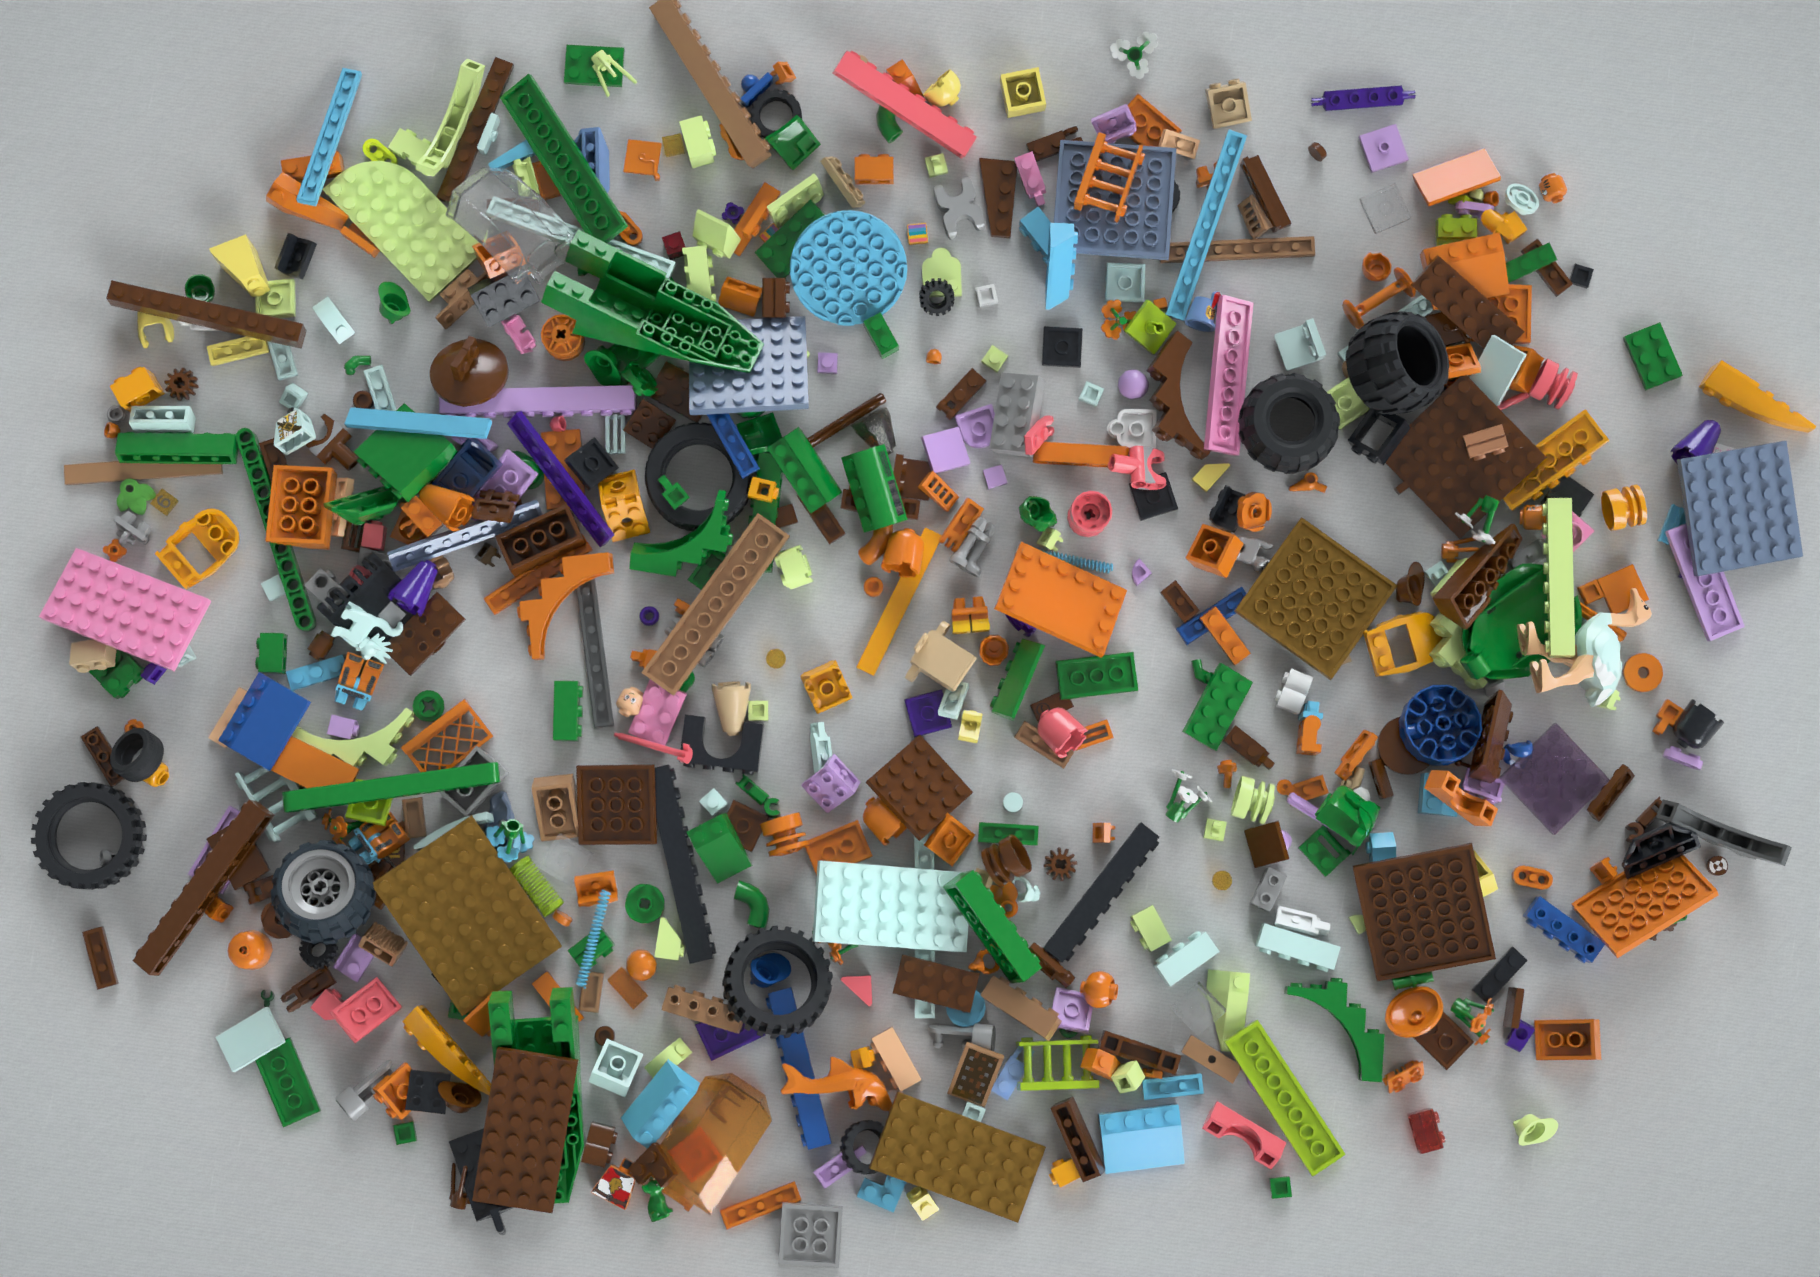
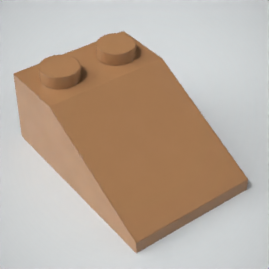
[531,774,578,841]

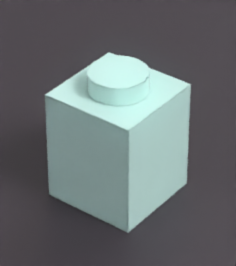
[699,788,728,817]

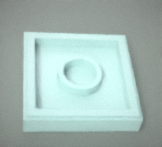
[1105,263,1145,304]

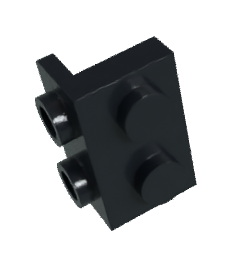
[275,233,317,280]
[1209,485,1246,533]

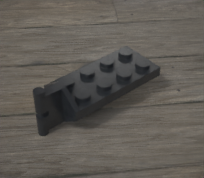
[449,1128,514,1235]

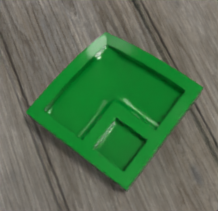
[764,115,821,170]
[736,412,782,455]

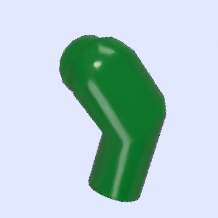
[344,356,371,375]

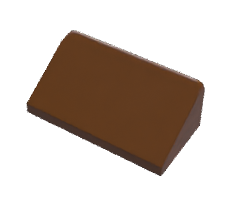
[1368,758,1394,800]

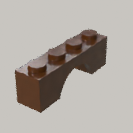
[1098,1030,1181,1075]

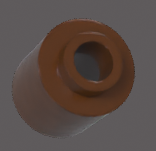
[307,630,335,661]

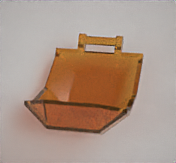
[652,1073,772,1215]

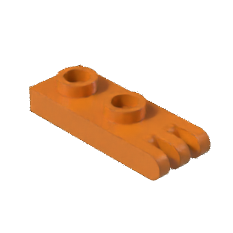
[939,498,984,553]

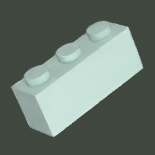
[129,406,196,434]

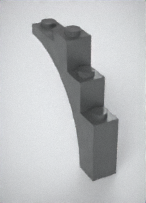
[1656,799,1792,866]

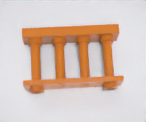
[1074,132,1145,222]

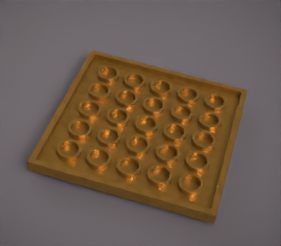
[1234,517,1397,680]

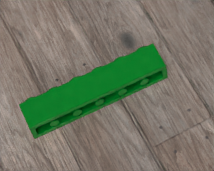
[115,432,239,464]
[748,453,783,573]

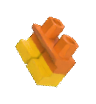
[952,596,990,635]

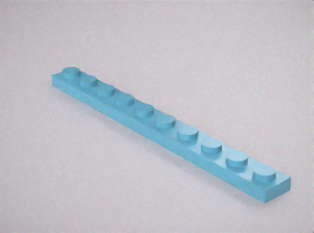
[1165,129,1247,321]

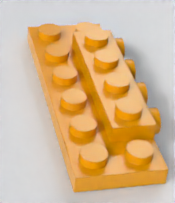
[1503,409,1609,511]

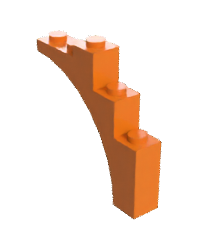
[517,552,614,660]

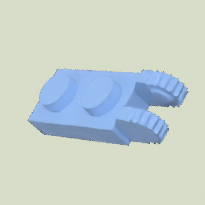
[991,1046,1035,1101]

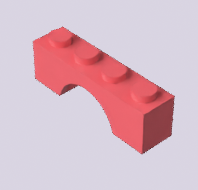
[1202,1101,1286,1170]

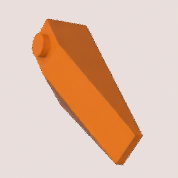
[266,172,349,231]

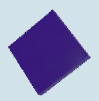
[904,689,952,738]

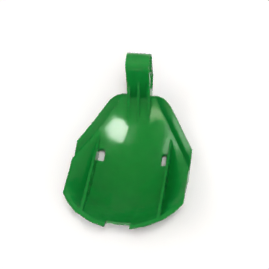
[1460,563,1582,680]

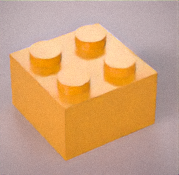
[110,367,165,413]

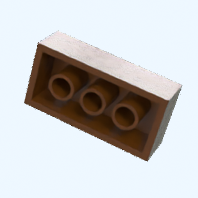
[495,504,586,577]

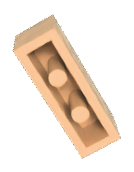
[870,1026,922,1092]

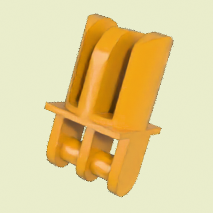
[1481,209,1514,239]

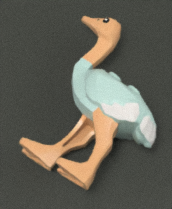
[1517,588,1652,707]

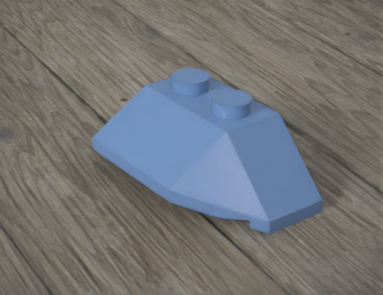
[574,127,610,193]

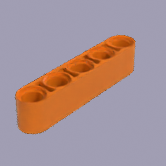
[1033,442,1129,468]

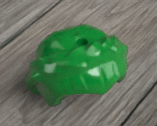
[1019,496,1057,532]

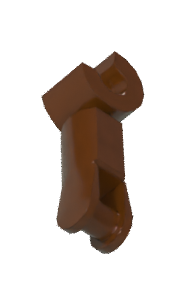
[1625,796,1662,843]

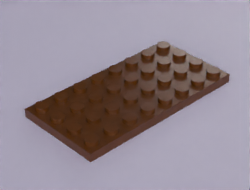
[472,1046,579,1213]

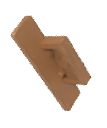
[435,269,488,329]

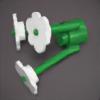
[1455,495,1500,545]
[1165,769,1213,823]

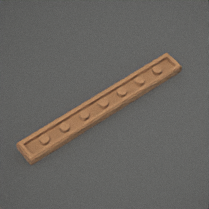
[1160,236,1315,263]
[64,461,223,485]

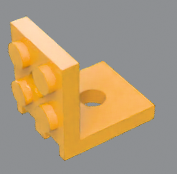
[598,469,651,542]

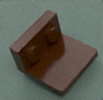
[893,454,932,501]

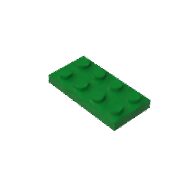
[754,199,825,278]
[1182,663,1253,751]

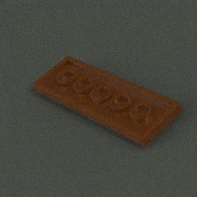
[1411,255,1524,349]

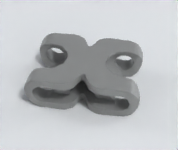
[934,176,985,240]

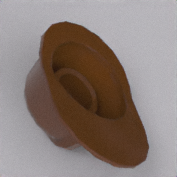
[1396,562,1425,606]
[438,1081,482,1114]

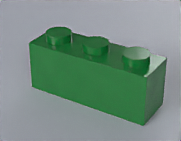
[553,681,583,741]

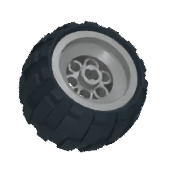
[270,840,376,945]

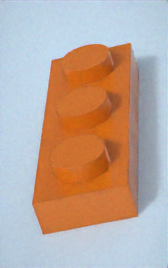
[1199,606,1251,665]

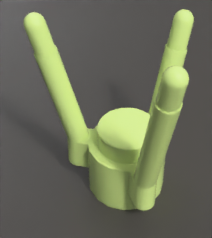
[591,50,637,97]

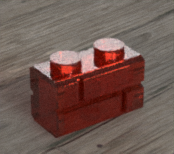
[1407,1108,1446,1154]

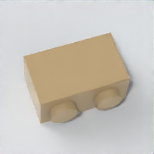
[69,639,116,673]

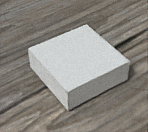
[975,284,998,308]

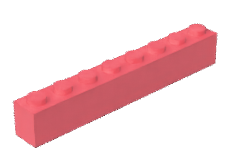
[832,51,977,159]

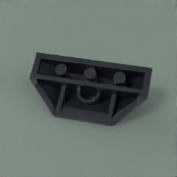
[1622,823,1701,879]

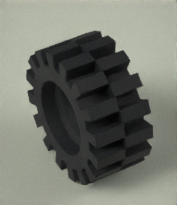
[919,278,955,316]
[299,940,338,970]

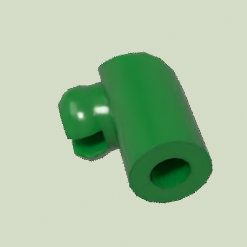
[1191,659,1213,684]

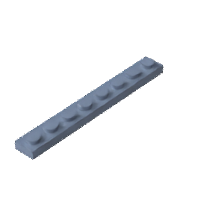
[387,500,542,572]

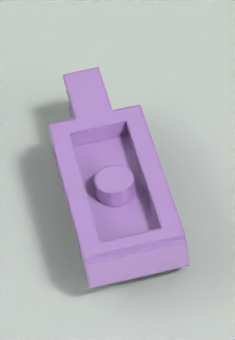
[813,1145,867,1189]

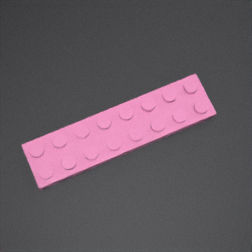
[1204,295,1253,456]

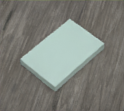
[1469,335,1527,406]
[216,1007,286,1072]

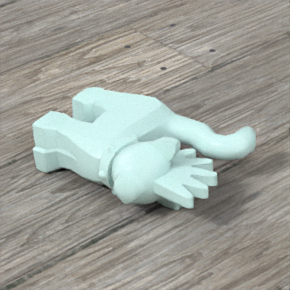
[331,602,403,664]

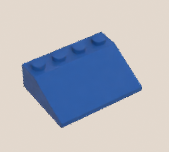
[218,672,311,771]

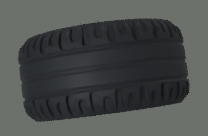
[110,728,164,782]

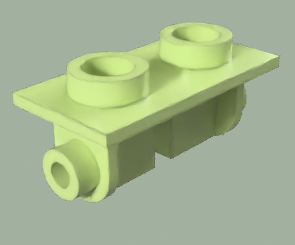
[512,157,540,198]

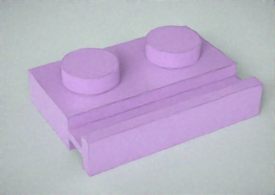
[333,934,375,982]

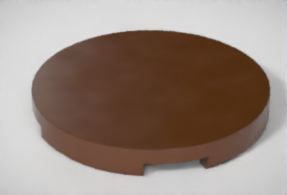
[1378,717,1429,775]

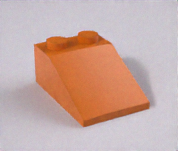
[1534,1019,1601,1060]

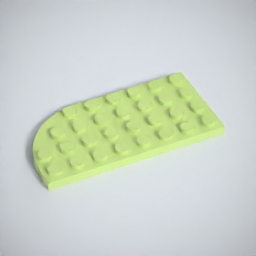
[322,161,480,303]

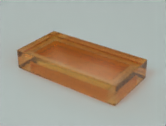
[607,967,648,1010]

